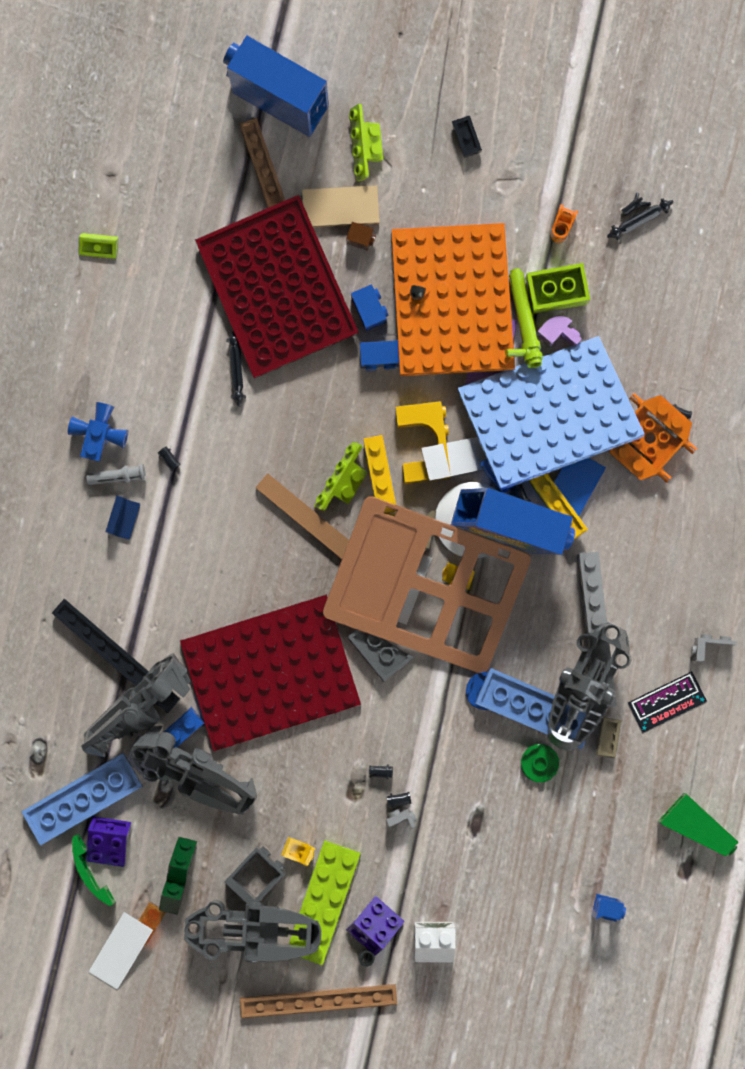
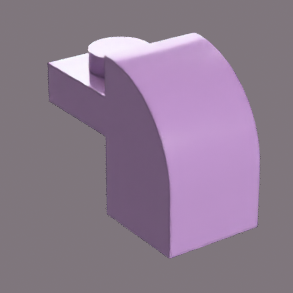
[536,316,582,347]

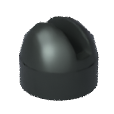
[410,285,426,300]
[358,950,375,967]

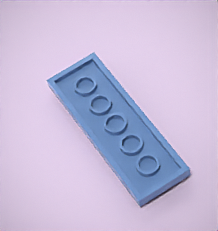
[475,668,586,749]
[21,753,143,846]

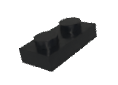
[452,115,482,158]

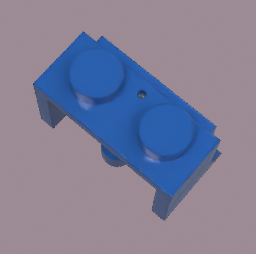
[164,707,205,748]
[591,894,626,922]

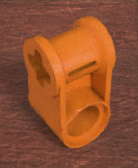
[550,204,578,243]

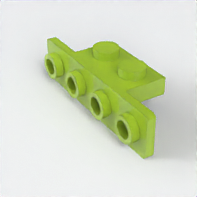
[349,104,383,182]
[314,442,368,511]

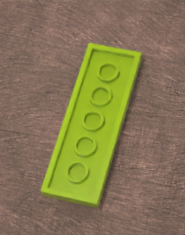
[288,840,361,966]

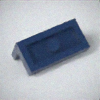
[105,495,141,540]

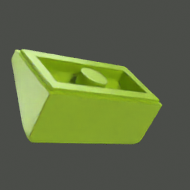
[79,233,119,259]

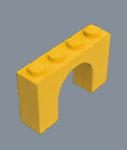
[395,401,451,485]
[363,435,397,516]

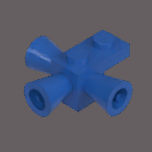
[68,402,129,462]

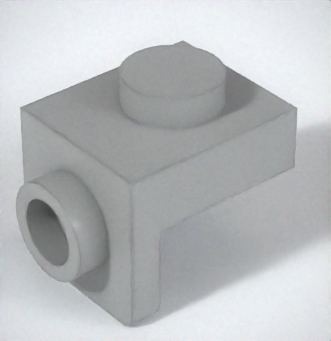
[386,809,417,829]

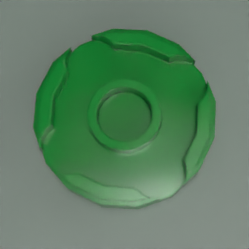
[521,744,559,782]

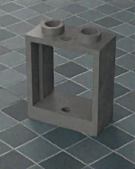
[224,846,286,904]

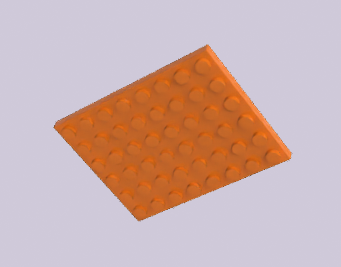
[391,223,515,376]

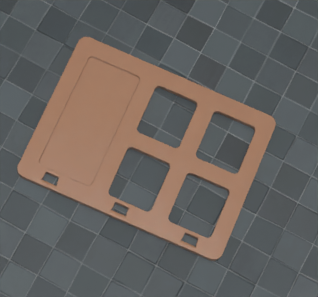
[323,496,531,673]

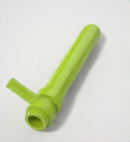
[505,268,543,368]

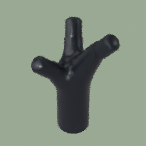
[621,193,651,216]

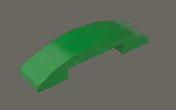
[72,834,116,906]

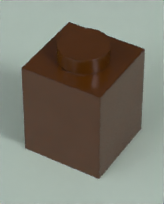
[346,222,376,251]

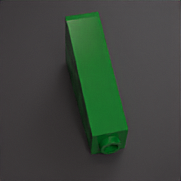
[658,793,739,856]

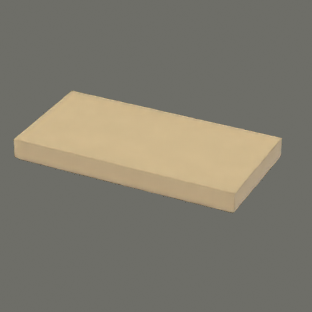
[302,186,379,228]

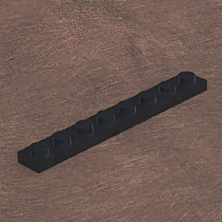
[52,599,181,713]

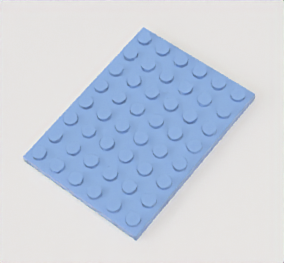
[458,336,645,490]

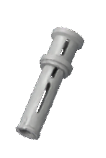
[86,464,146,485]

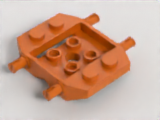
[609,393,698,483]

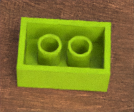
[525,263,590,315]

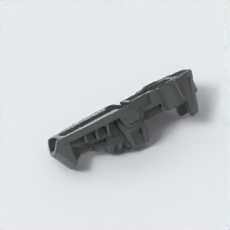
[548,622,632,751]
[81,653,191,757]
[128,726,257,815]
[184,899,321,962]

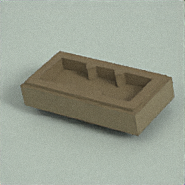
[595,717,622,758]

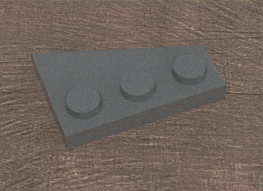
[347,629,414,682]

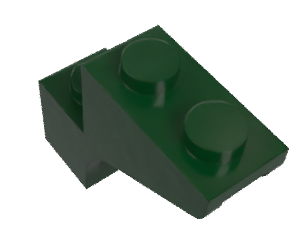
[159,837,197,915]

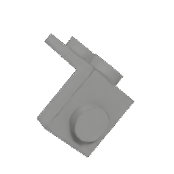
[691,634,737,662]

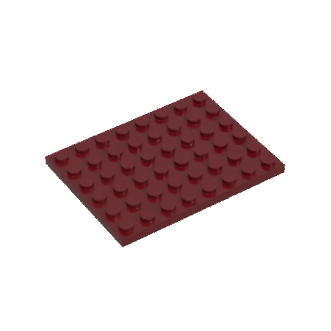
[195,195,359,379]
[180,594,361,751]

